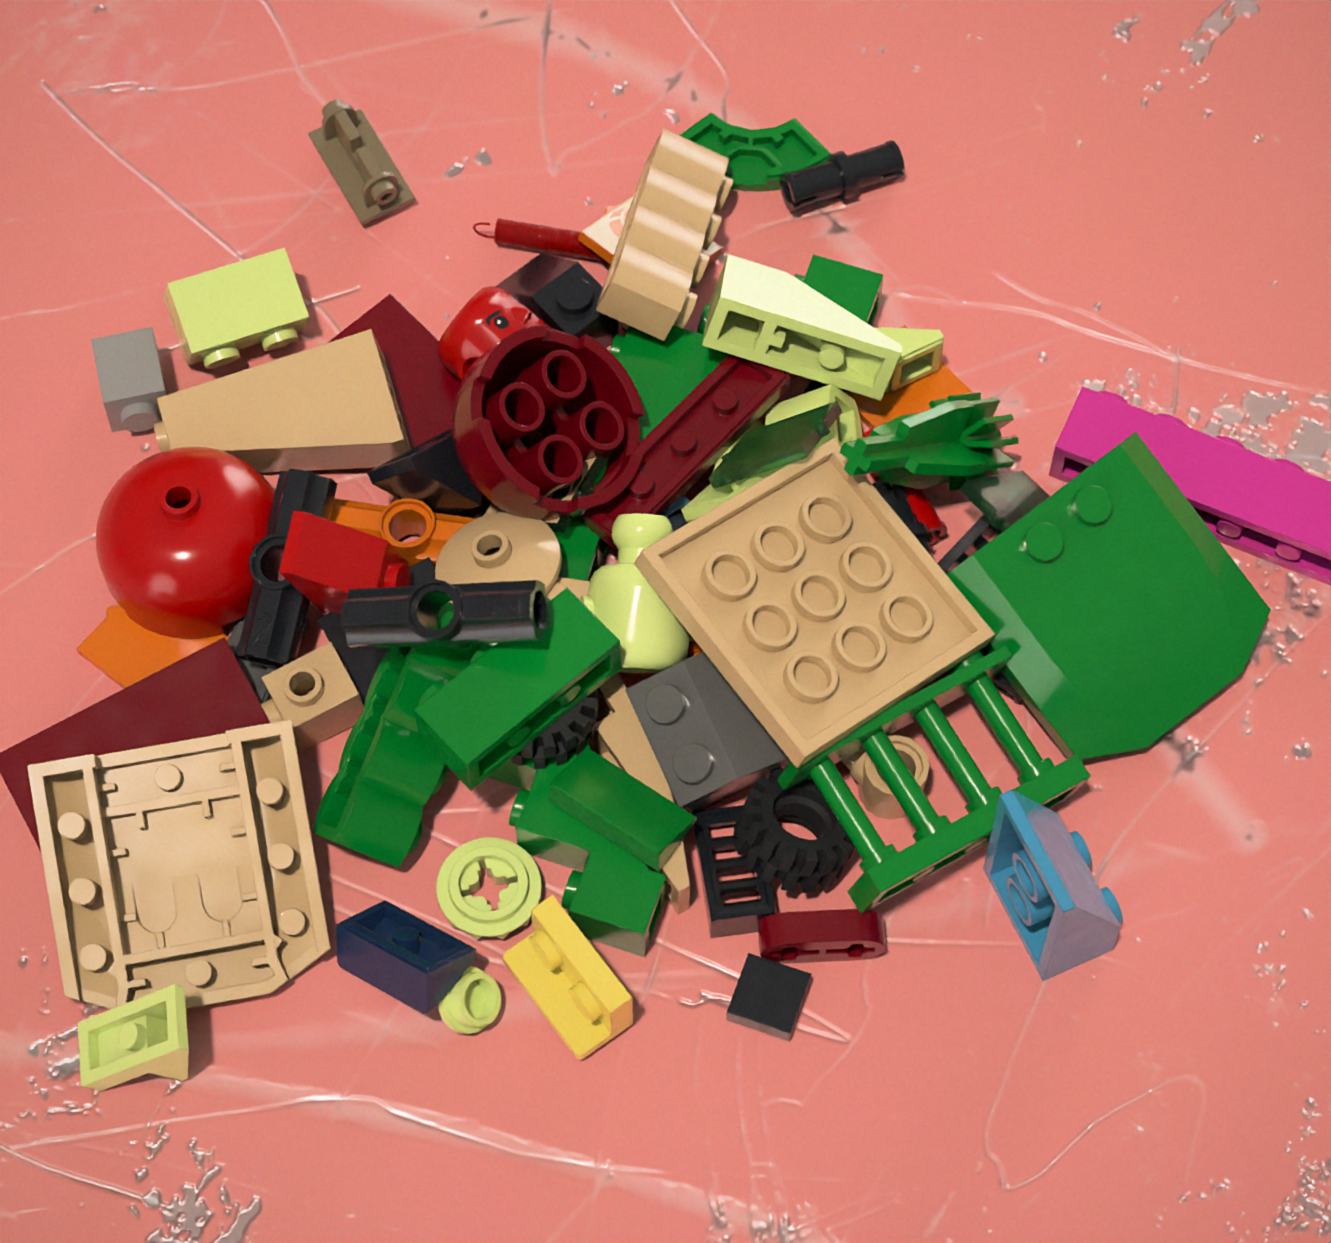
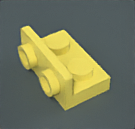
[503,895,633,1059]

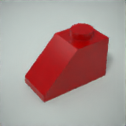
[279,510,410,614]

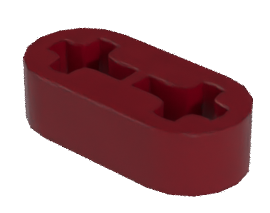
[758,909,886,963]

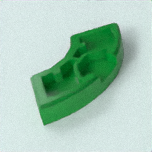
[679,112,831,192]

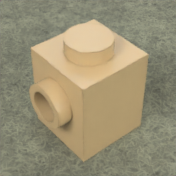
[261,642,364,753]

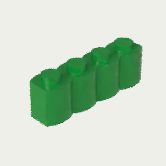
[313,602,484,868]

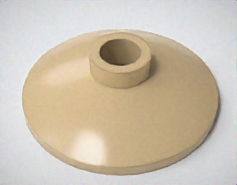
[435,512,562,604]

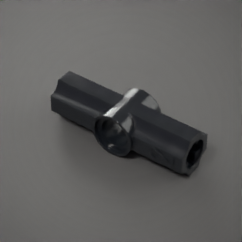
[237,469,338,669]
[341,579,550,650]

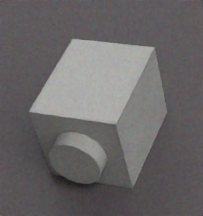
[91,327,168,432]

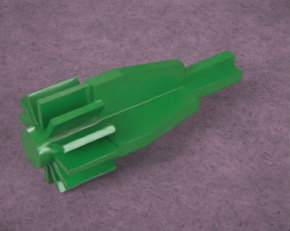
[840,392,1019,490]

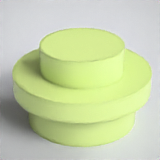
[438,966,501,1034]

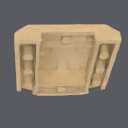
[27,720,331,1009]

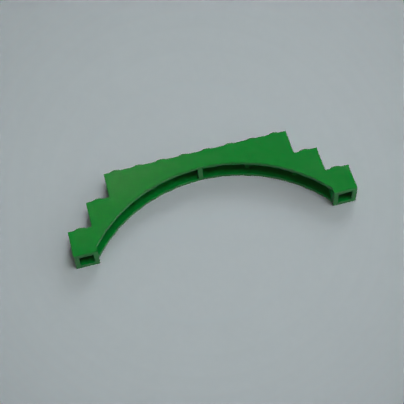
[488,254,884,957]

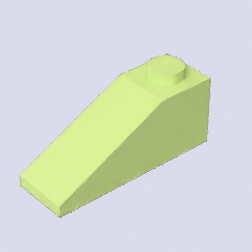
[702,254,902,401]

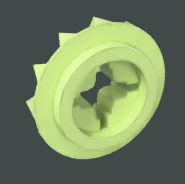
[436,837,542,940]

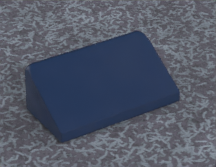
[336,900,476,1014]

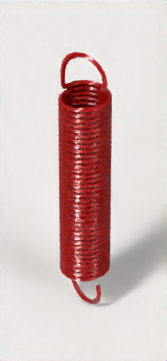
[473,218,603,261]

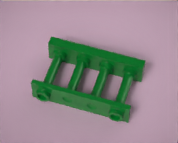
[777,645,1091,914]

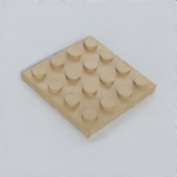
[634,438,995,768]

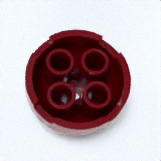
[452,325,644,522]

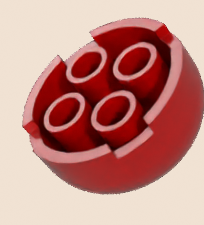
[95,447,285,638]

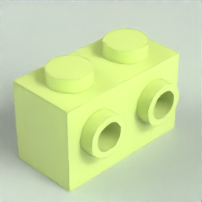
[163,247,309,369]

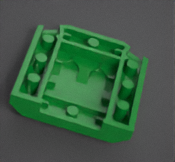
[946,432,1271,761]

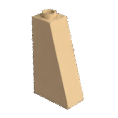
[154,329,411,473]

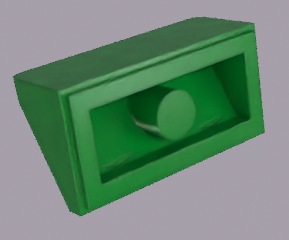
[549,748,697,872]

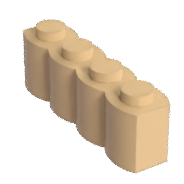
[596,128,733,341]

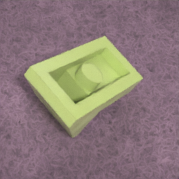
[78,984,189,1091]

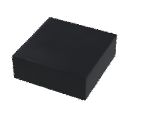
[726,953,811,1041]

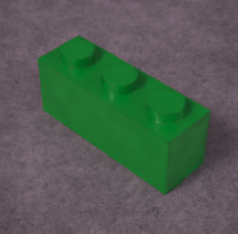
[414,587,622,791]

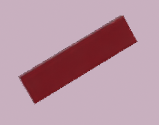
[576,354,790,552]

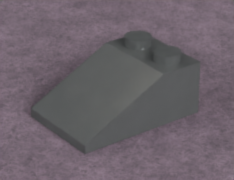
[625,652,791,811]

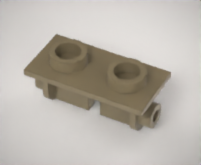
[308,99,416,225]

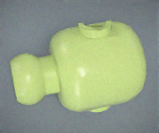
[580,514,695,673]

